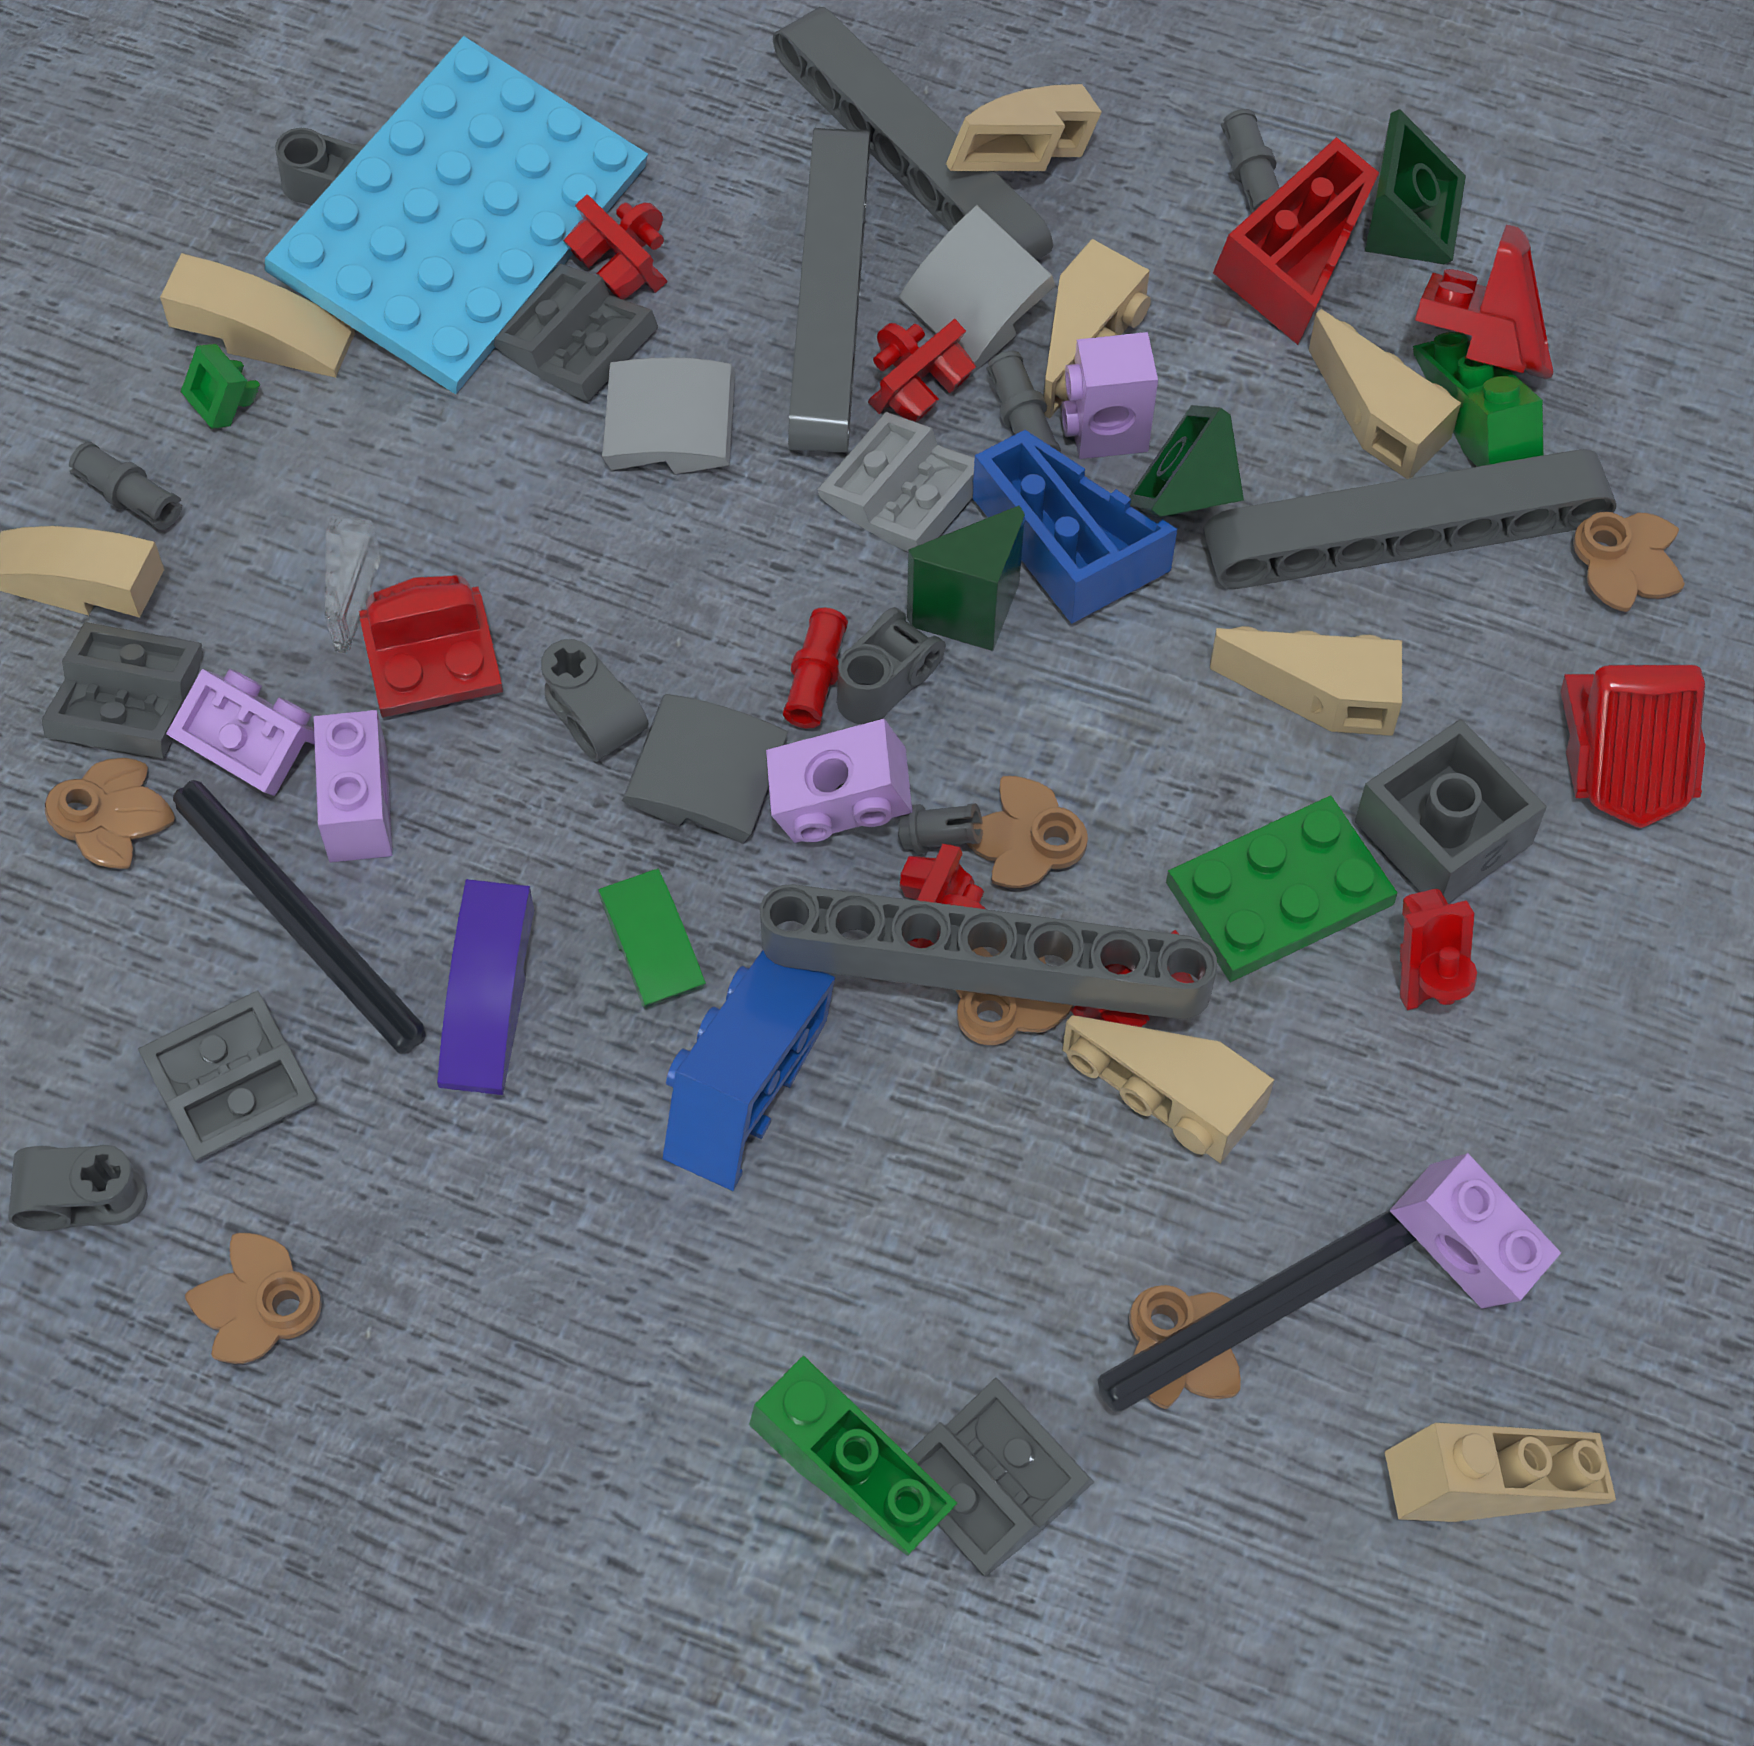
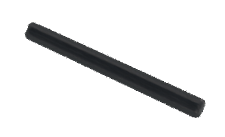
[173,780,426,1054]
[1097,1209,1417,1412]

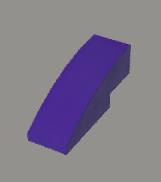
[437,879,535,1095]

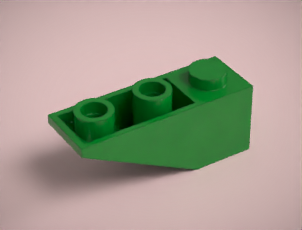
[1413,332,1544,467]
[749,1355,957,1556]

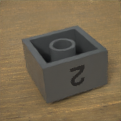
[1355,719,1547,903]

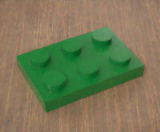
[1166,795,1398,983]

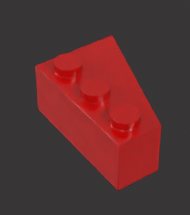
[1213,137,1379,345]

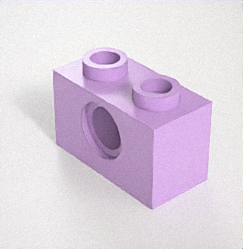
[1062,332,1158,459]
[314,710,393,863]
[766,719,912,843]
[1389,1153,1561,1309]

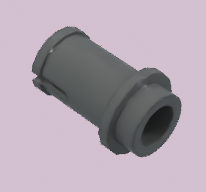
[899,803,983,854]

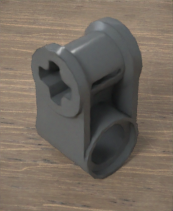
[275,127,365,206]
[836,607,946,724]
[541,639,649,761]
[8,1144,148,1231]

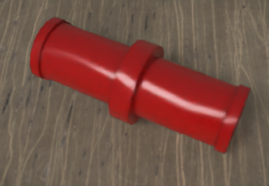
[783,607,848,729]

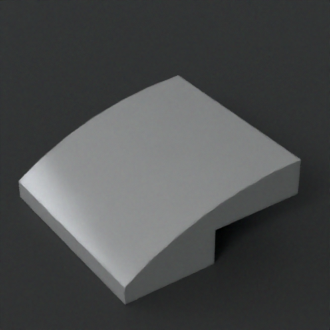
[899,205,1056,373]
[602,357,735,475]
[817,412,975,552]

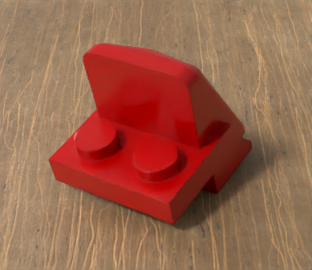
[1415,224,1554,379]
[359,575,503,718]
[1560,665,1706,828]

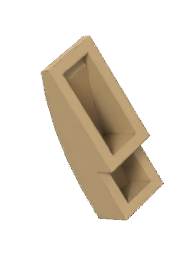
[946,84,1102,171]
[160,253,355,378]
[0,526,164,618]

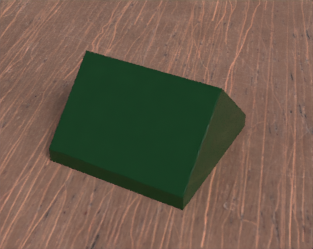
[1364,109,1466,265]
[1129,405,1244,517]
[907,505,1025,651]

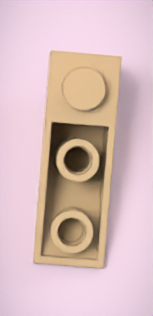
[1044,239,1151,419]
[1309,309,1461,479]
[1210,626,1402,736]
[1062,1015,1274,1164]
[1385,1423,1616,1522]

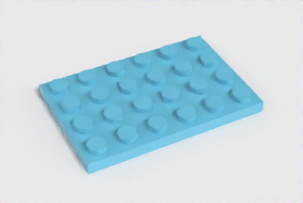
[265,36,648,394]

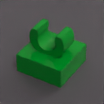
[180,344,260,429]

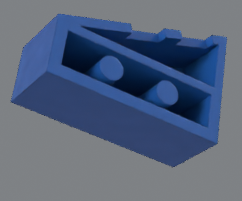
[972,430,1178,624]
[662,950,835,1191]

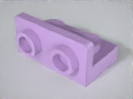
[166,668,315,796]

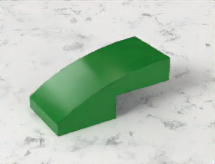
[598,868,706,1008]

